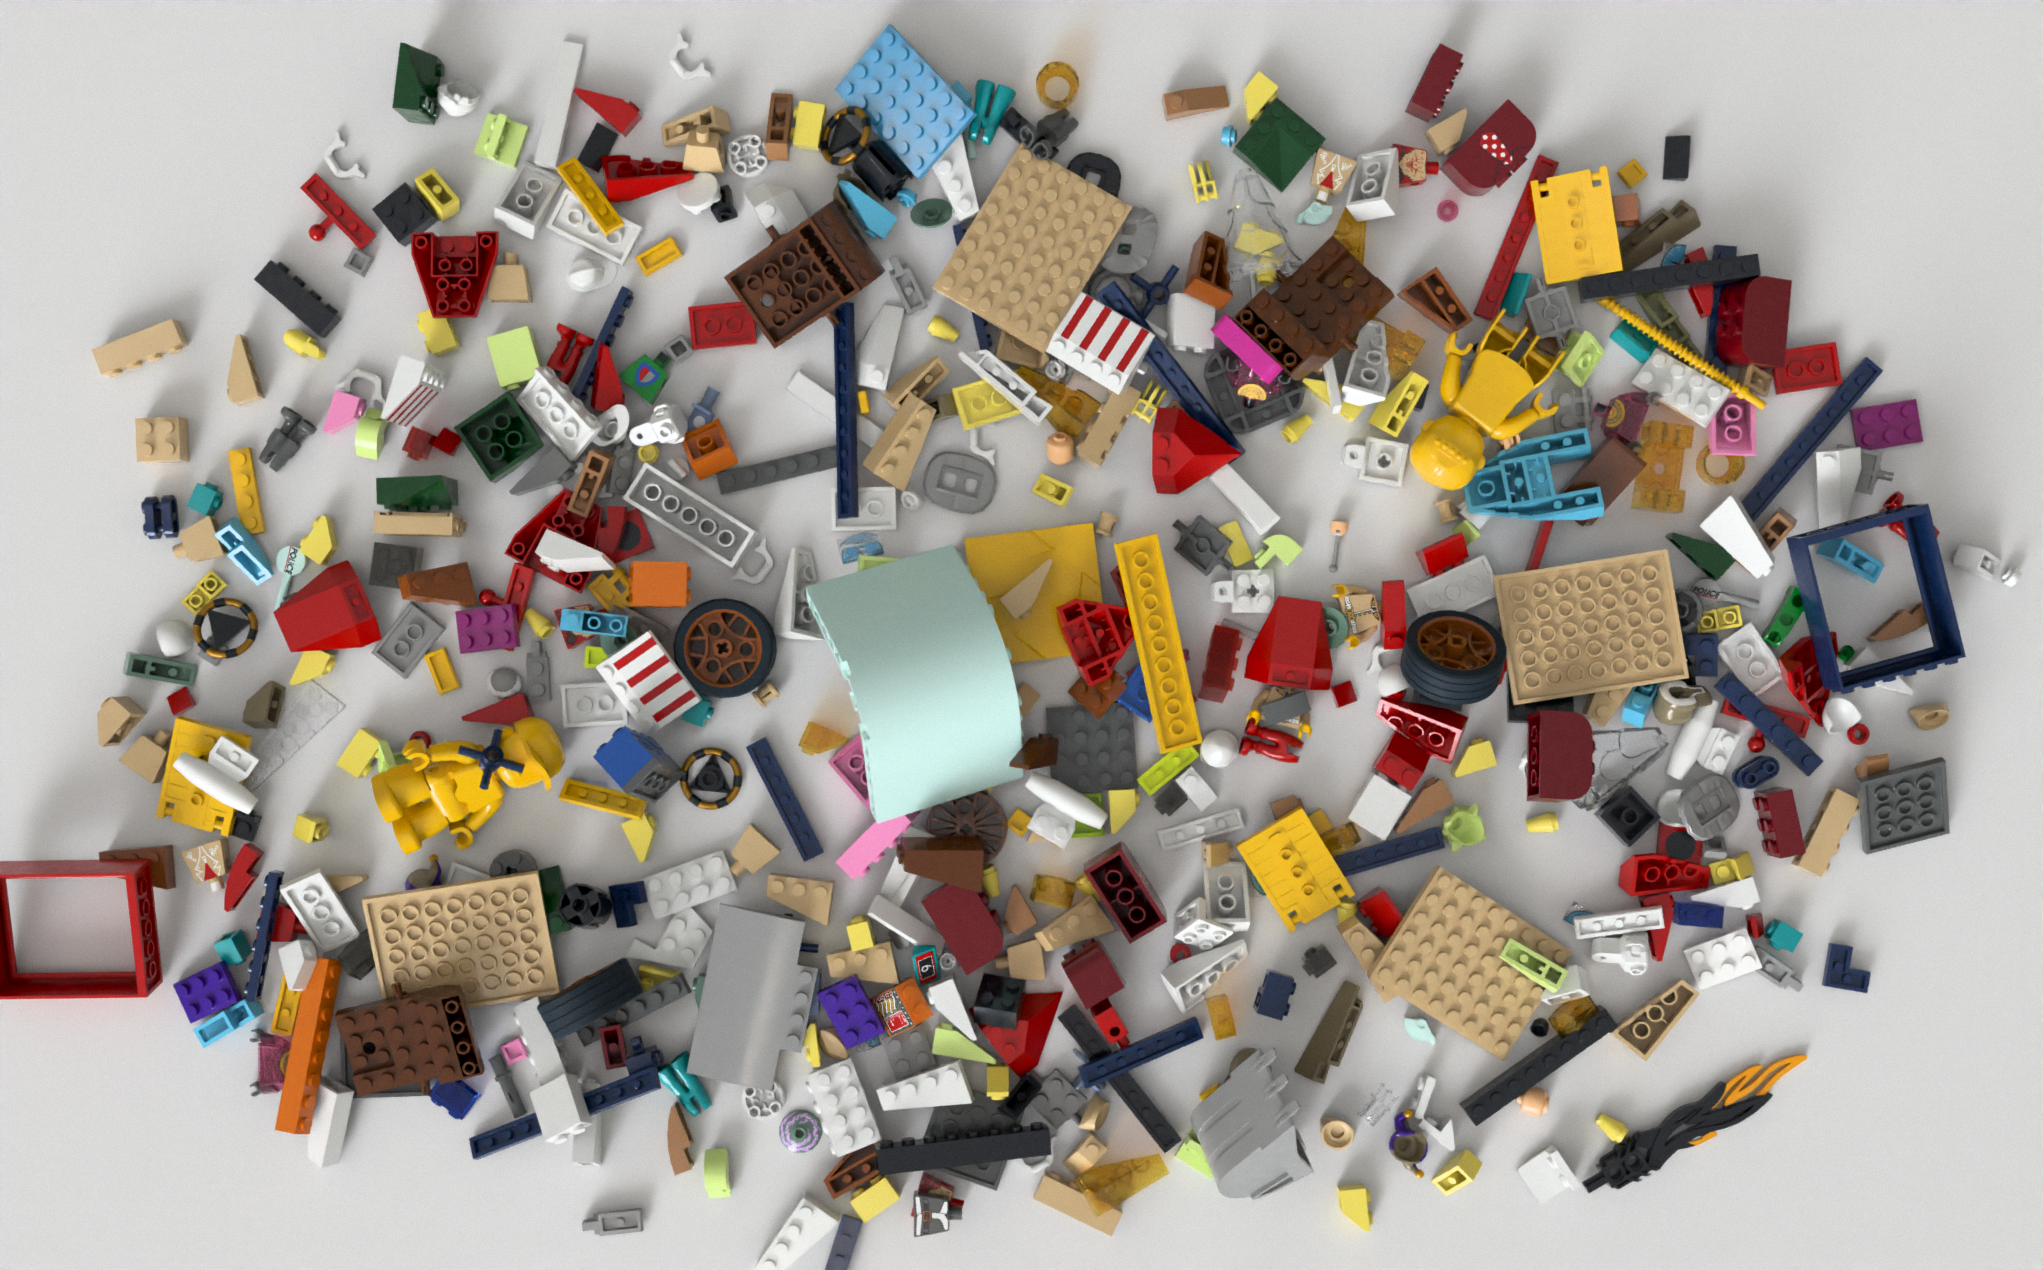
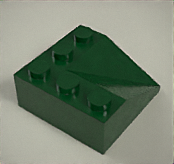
[392,42,444,125]
[1233,97,1326,193]
[454,391,544,483]
[376,475,458,512]

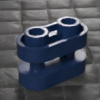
[141,495,179,540]
[1732,755,1780,789]

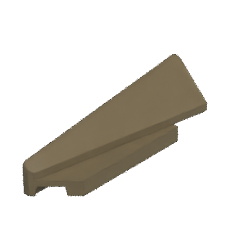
[1611,200,1701,274]
[1294,981,1363,1084]

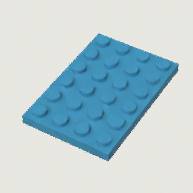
[834,24,977,179]

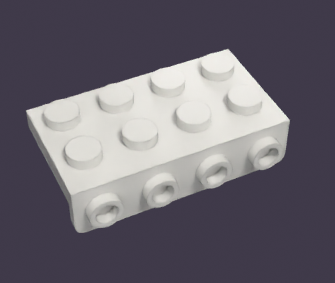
[516,366,603,461]
[806,1058,883,1158]

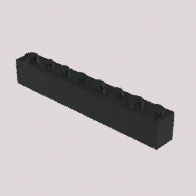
[1578,254,1761,304]
[1459,1005,1618,1126]
[875,1122,1052,1176]

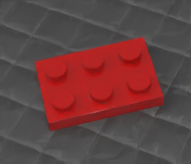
[688,302,757,351]
[1772,342,1842,395]

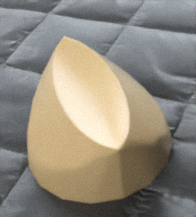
[1909,702,1950,730]
[819,1026,851,1060]
[1078,1093,1109,1132]
[1320,1117,1355,1150]

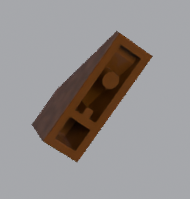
[1009,733,1059,770]

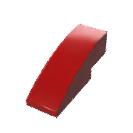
[1683,247,1713,319]
[598,506,628,572]
[224,843,265,912]

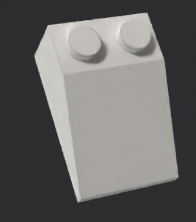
[1346,147,1400,222]
[494,160,563,240]
[535,529,616,573]
[1203,861,1251,932]
[926,973,978,1041]

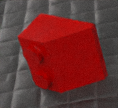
[1415,532,1469,577]
[1372,731,1430,791]
[1358,886,1403,938]

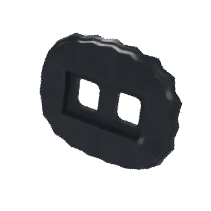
[1067,152,1121,198]

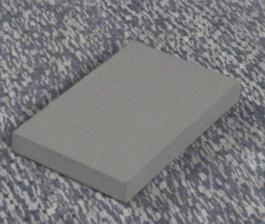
[371,602,446,679]

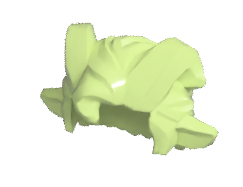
[1441,803,1486,852]

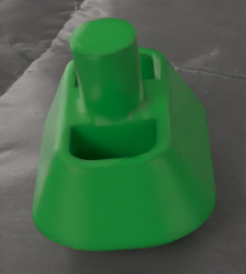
[1838,645,1855,661]

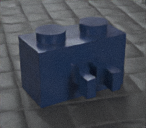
[624,1035,664,1076]

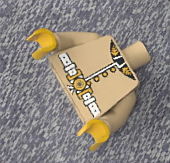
[1331,584,1381,650]
[1245,686,1312,739]

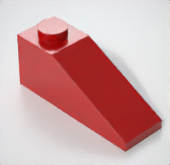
[573,88,642,137]
[590,342,625,411]
[1380,580,1406,650]
[461,693,535,725]
[1638,892,1675,962]

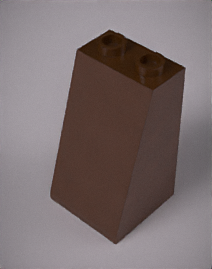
[1558,436,1647,526]
[896,837,984,892]

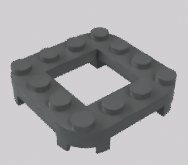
[1204,348,1305,434]

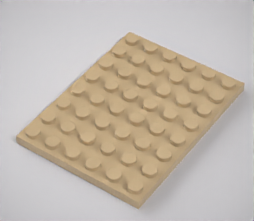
[933,143,1133,354]
[1492,549,1689,705]
[1367,865,1572,1061]
[362,870,561,1008]

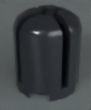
[852,139,914,203]
[558,883,612,929]

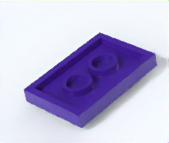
[173,960,243,1023]
[817,974,886,1050]

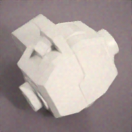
[629,403,688,446]
[1592,931,1648,975]

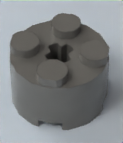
[1674,588,1704,631]
[489,849,538,878]

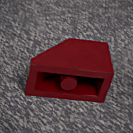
[598,1023,628,1070]

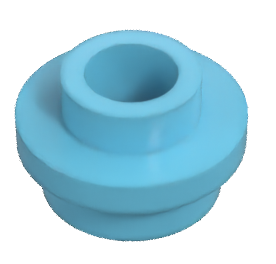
[1221,125,1237,147]
[896,187,917,207]

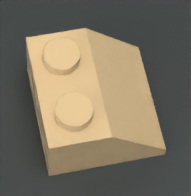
[97,696,147,747]

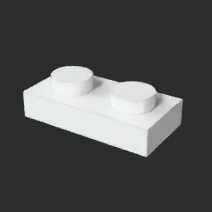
[1410,1073,1436,1120]

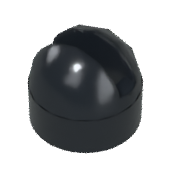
[1530,1018,1549,1037]

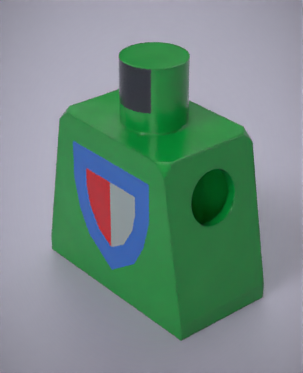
[618,351,671,405]

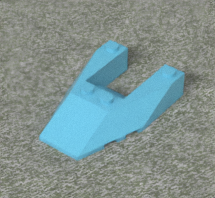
[1464,428,1604,520]

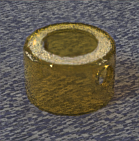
[1036,61,1079,109]
[1696,445,1745,486]
[1029,874,1076,908]

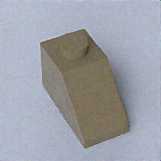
[924,394,959,423]
[242,681,286,729]

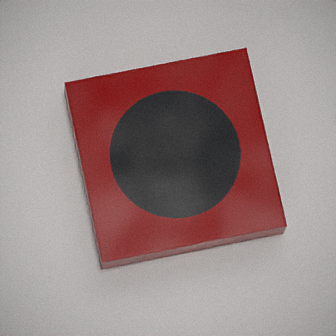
[600,508,655,564]
[1656,822,1702,865]

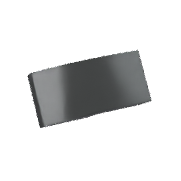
[1261,690,1311,726]

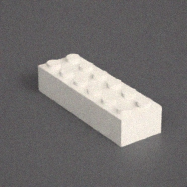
[623,462,758,569]

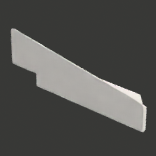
[959,350,1053,427]
[869,826,936,920]

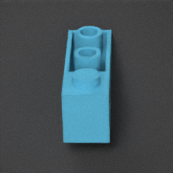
[560,608,628,637]
[1621,682,1662,728]

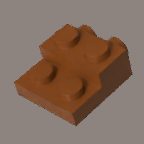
[1068,670,1127,719]

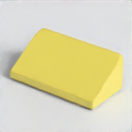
[1217,520,1254,568]
[638,963,684,984]

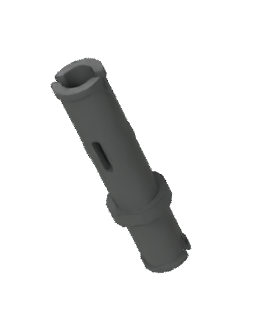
[488,1054,527,1119]

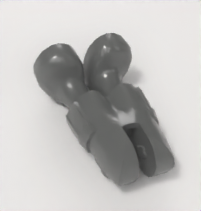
[1020,108,1079,160]
[259,406,317,472]

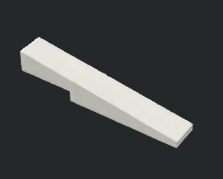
[534,41,584,169]

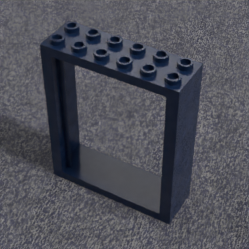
[1786,504,1966,694]

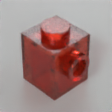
[402,426,437,461]

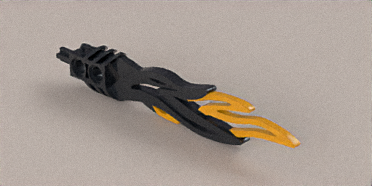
[1582,1054,1808,1193]

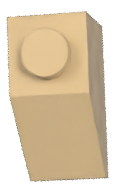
[1425,108,1468,156]
[1062,1131,1107,1177]

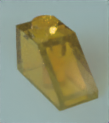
[798,721,850,756]
[1319,821,1361,856]
[1205,993,1237,1041]
[1548,996,1597,1037]

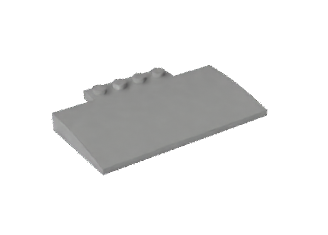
[686,903,818,1091]

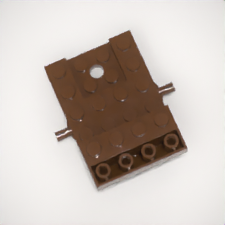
[724,199,885,349]
[1232,235,1395,381]
[335,982,485,1096]

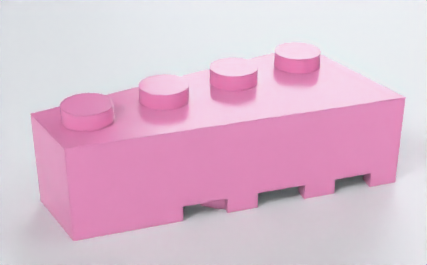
[835,811,921,880]

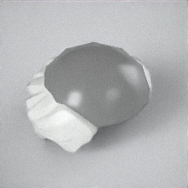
[486,667,522,700]

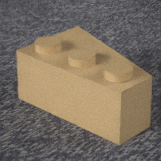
[766,872,835,926]
[1034,895,1116,951]
[826,939,900,984]

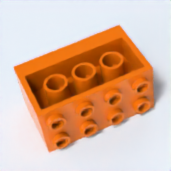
[628,561,691,608]

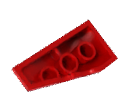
[602,155,694,203]
[1375,697,1469,764]
[1618,853,1711,896]

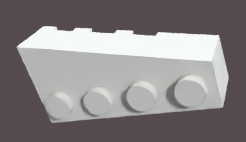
[931,133,979,225]
[513,996,579,1086]
[876,1058,975,1111]
[754,1192,841,1270]

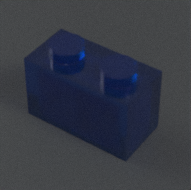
[1672,901,1724,929]
[427,1079,482,1120]

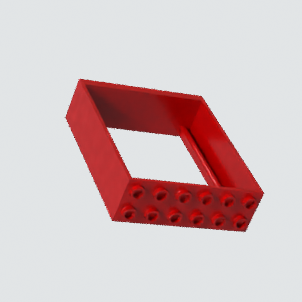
[0,859,163,999]

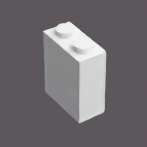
[1166,293,1215,354]
[1345,772,1411,841]
[530,1074,592,1144]

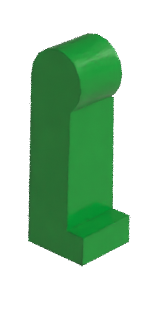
[1762,586,1804,648]

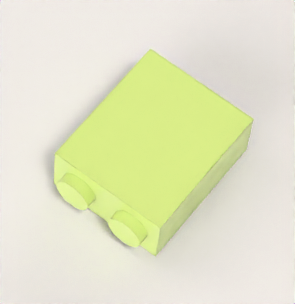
[486,326,543,392]

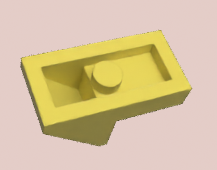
[1031,473,1074,508]
[1707,851,1755,885]
[803,1020,822,1067]

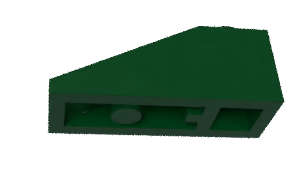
[1665,533,1736,580]
[538,865,575,935]

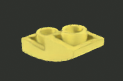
[181,570,228,616]
[1697,604,1743,633]

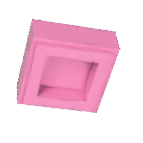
[499,1036,529,1066]

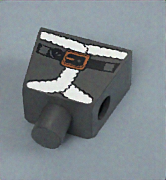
[913,1191,962,1237]

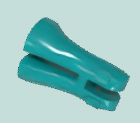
[968,79,1016,146]
[658,1050,713,1117]

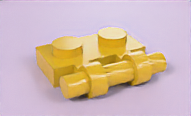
[587,563,630,611]

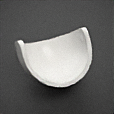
[157,620,195,658]
[1377,664,1411,697]
[1822,696,1862,734]
[1656,789,1696,827]

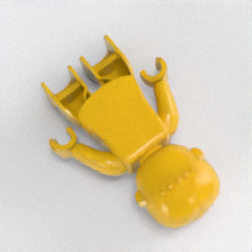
[1410,308,1566,491]
[371,717,565,855]

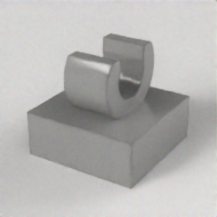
[197,637,229,666]

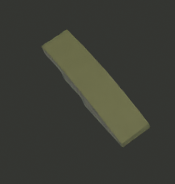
[1635,293,1703,366]

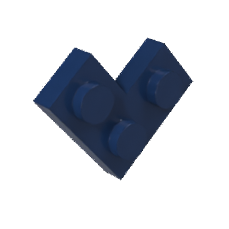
[1682,632,1718,677]
[609,881,648,928]
[1822,942,1871,993]

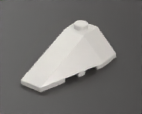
[855,304,905,392]
[1340,320,1391,406]
[1815,447,1861,529]
[774,548,824,640]
[1161,939,1249,1014]

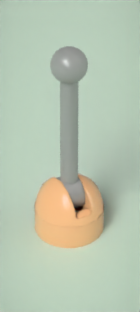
[1329,520,1348,573]

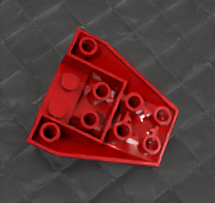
[411,231,499,318]
[504,488,604,594]
[273,560,382,652]
[1244,596,1333,690]

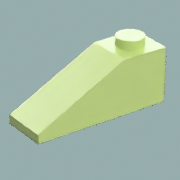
[1499,938,1569,993]
[932,1022,997,1064]

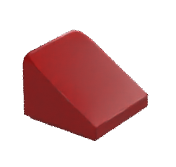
[432,427,462,456]
[1330,680,1357,708]
[167,686,197,716]
[1746,913,1764,938]

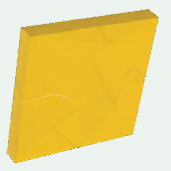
[964,523,1103,663]

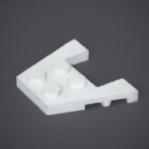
[626,907,714,969]

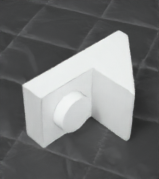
[1415,1115,1455,1152]

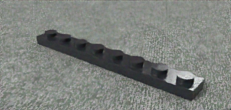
[1057,1004,1182,1153]

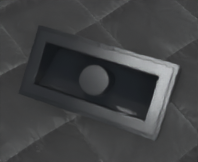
[578,122,619,173]
[1663,135,1691,181]
[997,1073,1042,1121]

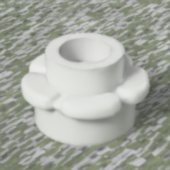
[1045,359,1066,381]
[2001,567,2022,587]
[938,950,958,972]

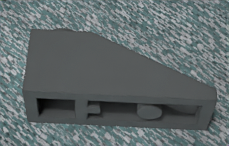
[509,446,578,496]

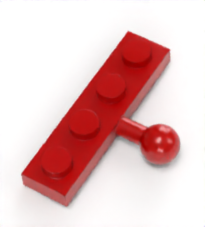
[300,173,378,250]
[479,563,537,651]
[1720,698,1811,753]

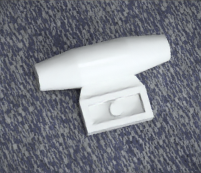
[1666,700,1740,781]
[173,735,260,814]
[1025,771,1108,849]

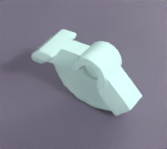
[1295,202,1333,225]
[1403,1017,1436,1046]

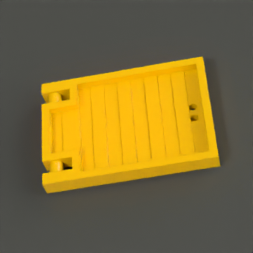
[1530,166,1624,286]
[156,716,253,837]
[1236,805,1355,933]

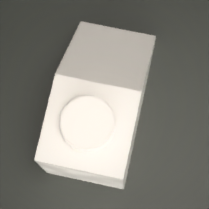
[1953,544,2001,580]
[1174,765,1218,811]
[278,940,318,991]
[1541,964,1590,1006]

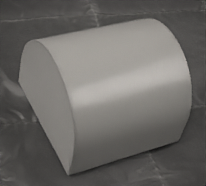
[664,334,694,365]
[1701,837,1727,860]

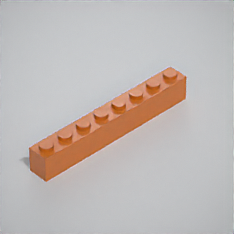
[275,957,343,1134]

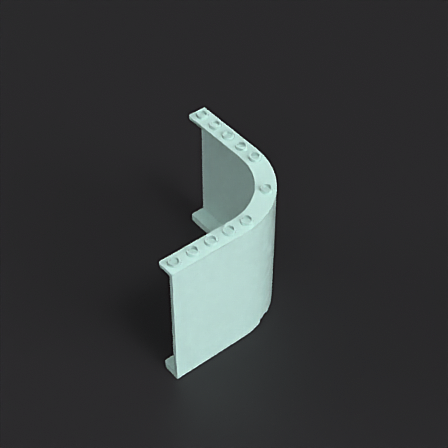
[805,544,1024,824]

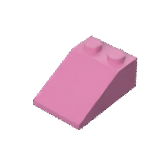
[1706,392,1756,456]
[828,733,872,812]

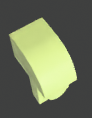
[355,408,389,460]
[1253,534,1303,569]
[704,1148,731,1198]

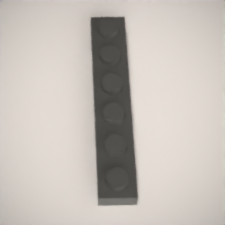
[716,445,837,495]
[576,973,692,1047]

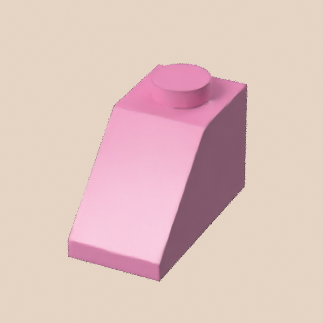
[323,390,367,434]

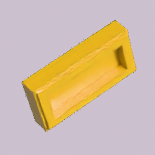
[635,236,683,277]
[424,647,461,695]

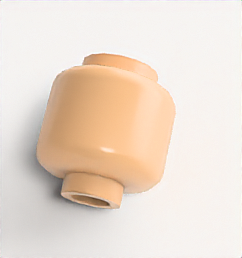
[1046,432,1074,465]
[1517,1087,1550,1117]

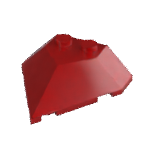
[1152,407,1243,494]
[1056,598,1134,687]
[1778,631,1838,727]
[969,991,1063,1078]

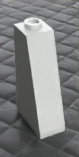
[1209,463,1281,535]
[1699,491,1775,579]
[308,1075,354,1168]
[572,1079,602,1166]

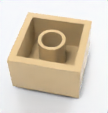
[135,417,189,464]

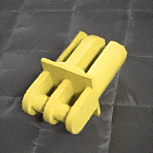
[1187,160,1218,204]
[283,329,326,360]
[1131,379,1169,425]

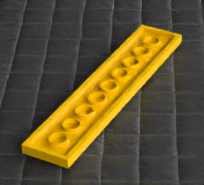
[1114,533,1203,754]

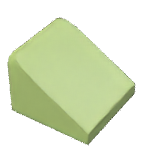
[1452,520,1481,545]

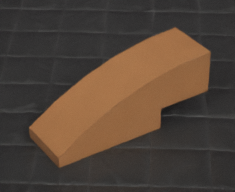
[1866,602,1927,642]
[667,1102,694,1176]

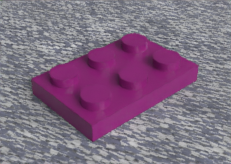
[1849,399,1923,450]
[455,604,521,654]

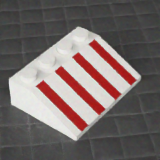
[1046,291,1156,395]
[380,355,448,428]
[595,630,702,736]

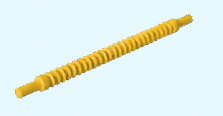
[1598,299,1767,410]

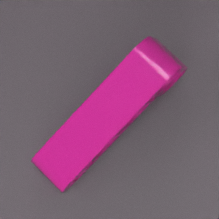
[1210,314,1283,385]

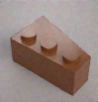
[1612,193,1642,228]
[1183,230,1233,310]
[1397,267,1473,335]
[397,562,478,608]
[99,845,176,890]
[823,1141,880,1199]

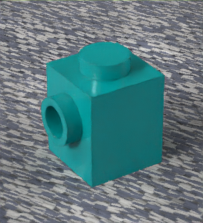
[187,481,224,516]
[681,693,714,727]
[1764,919,1803,953]
[213,929,252,966]

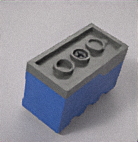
[593,726,686,804]

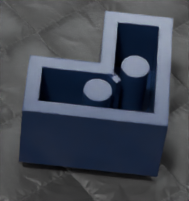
[1253,969,1296,1021]

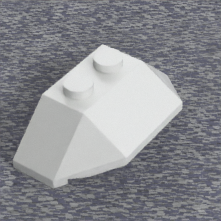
[745,183,808,241]

